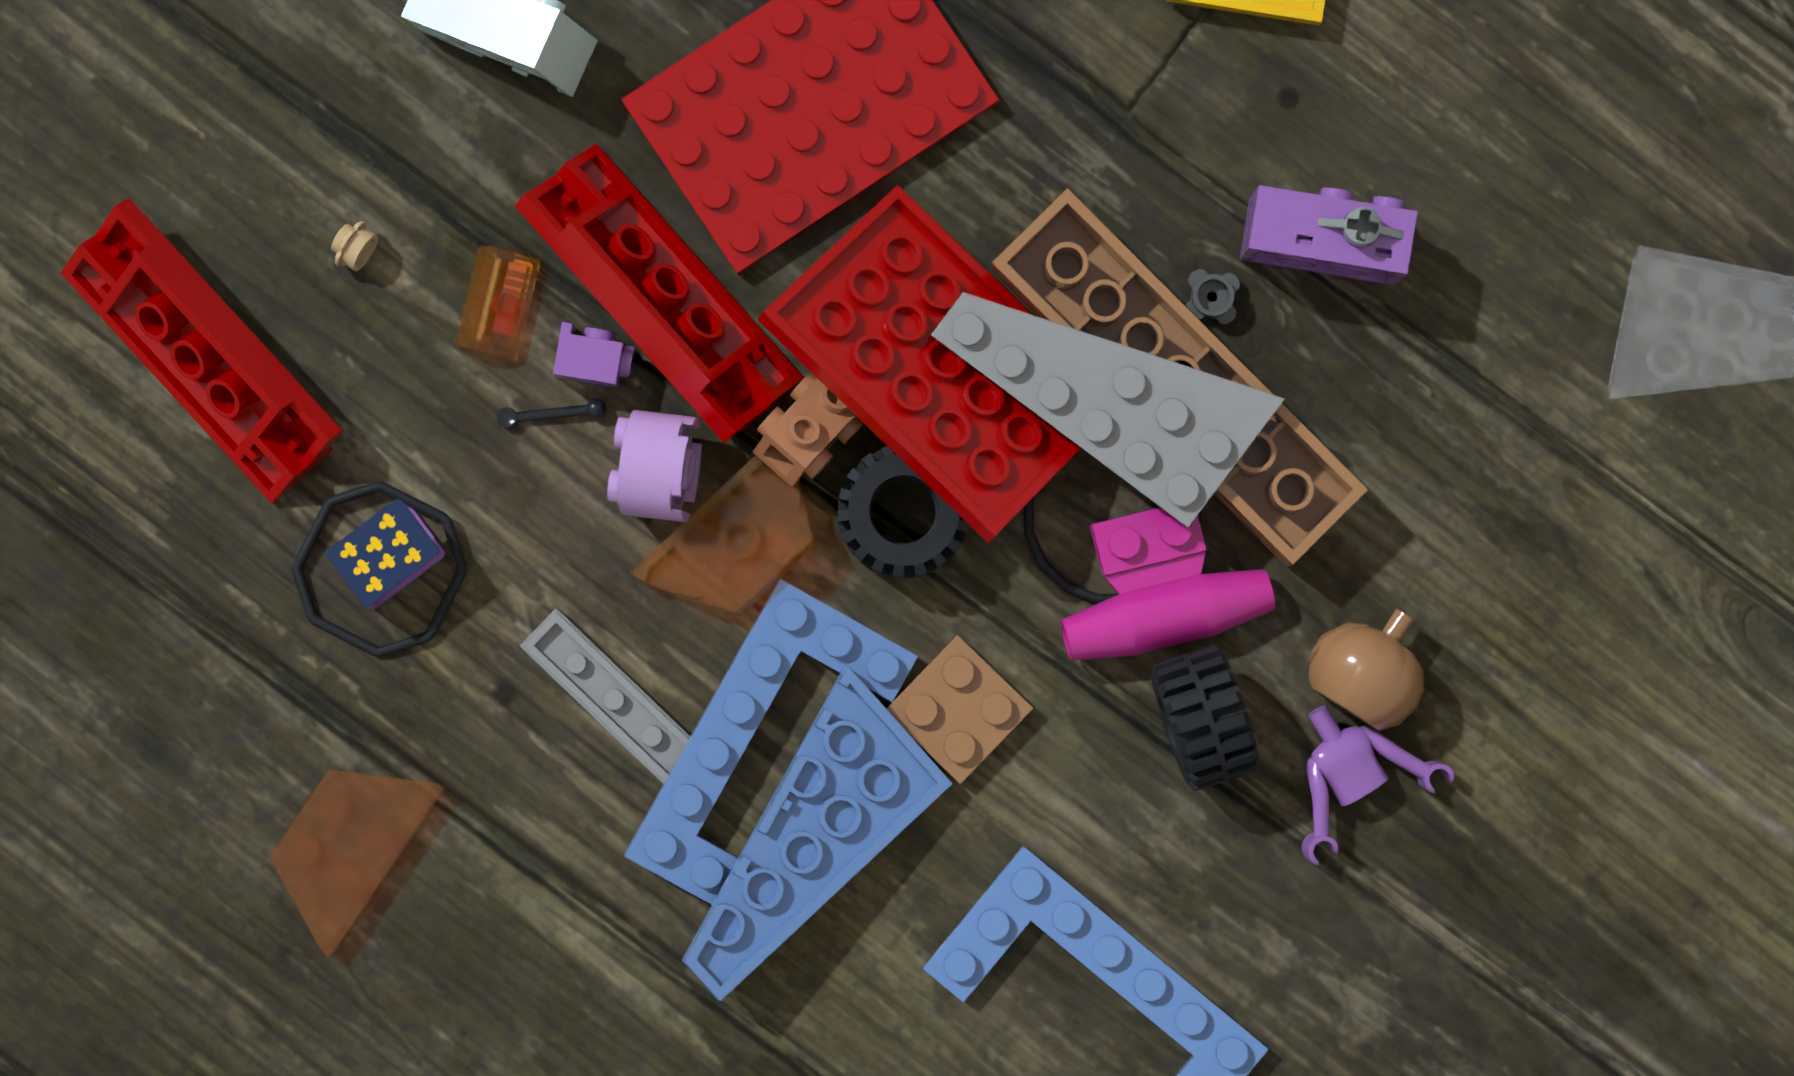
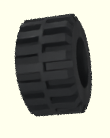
[837,446,969,579]
[1151,645,1258,791]

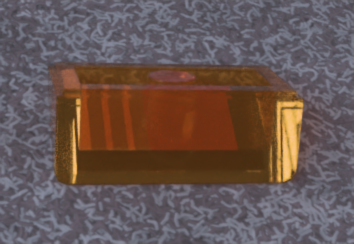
[456,246,541,361]

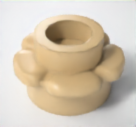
[331,221,378,271]

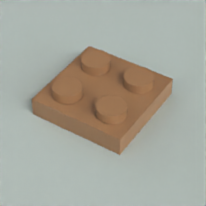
[887,635,1033,784]

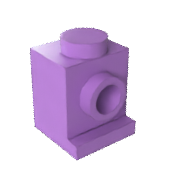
[553,322,635,389]

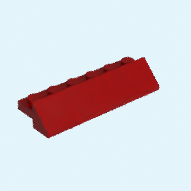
[515,143,803,443]
[61,198,342,504]

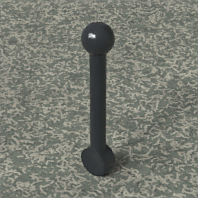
[497,398,606,429]

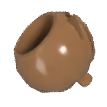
[1308,609,1424,731]

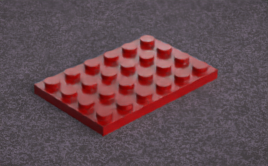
[621,0,999,275]
[758,185,1081,543]

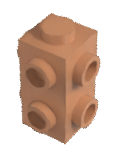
[753,372,864,487]

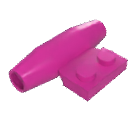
[1060,507,1275,661]

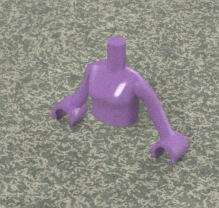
[1302,705,1455,866]

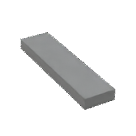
[520,608,690,784]

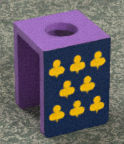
[324,499,446,610]

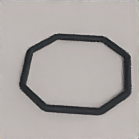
[292,481,467,657]

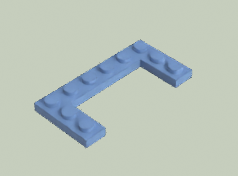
[624,578,918,905]
[922,846,1268,1076]

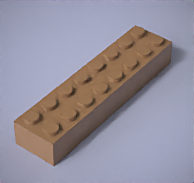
[990,188,1368,567]

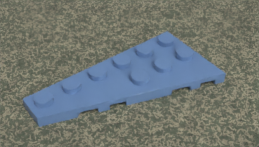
[681,666,952,1001]

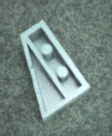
[401,0,598,97]

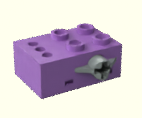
[1239,185,1418,286]

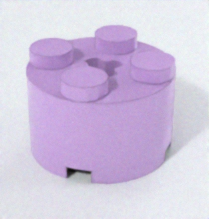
[607,410,702,522]

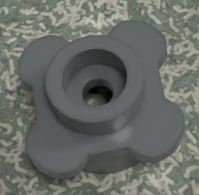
[1185,269,1240,325]

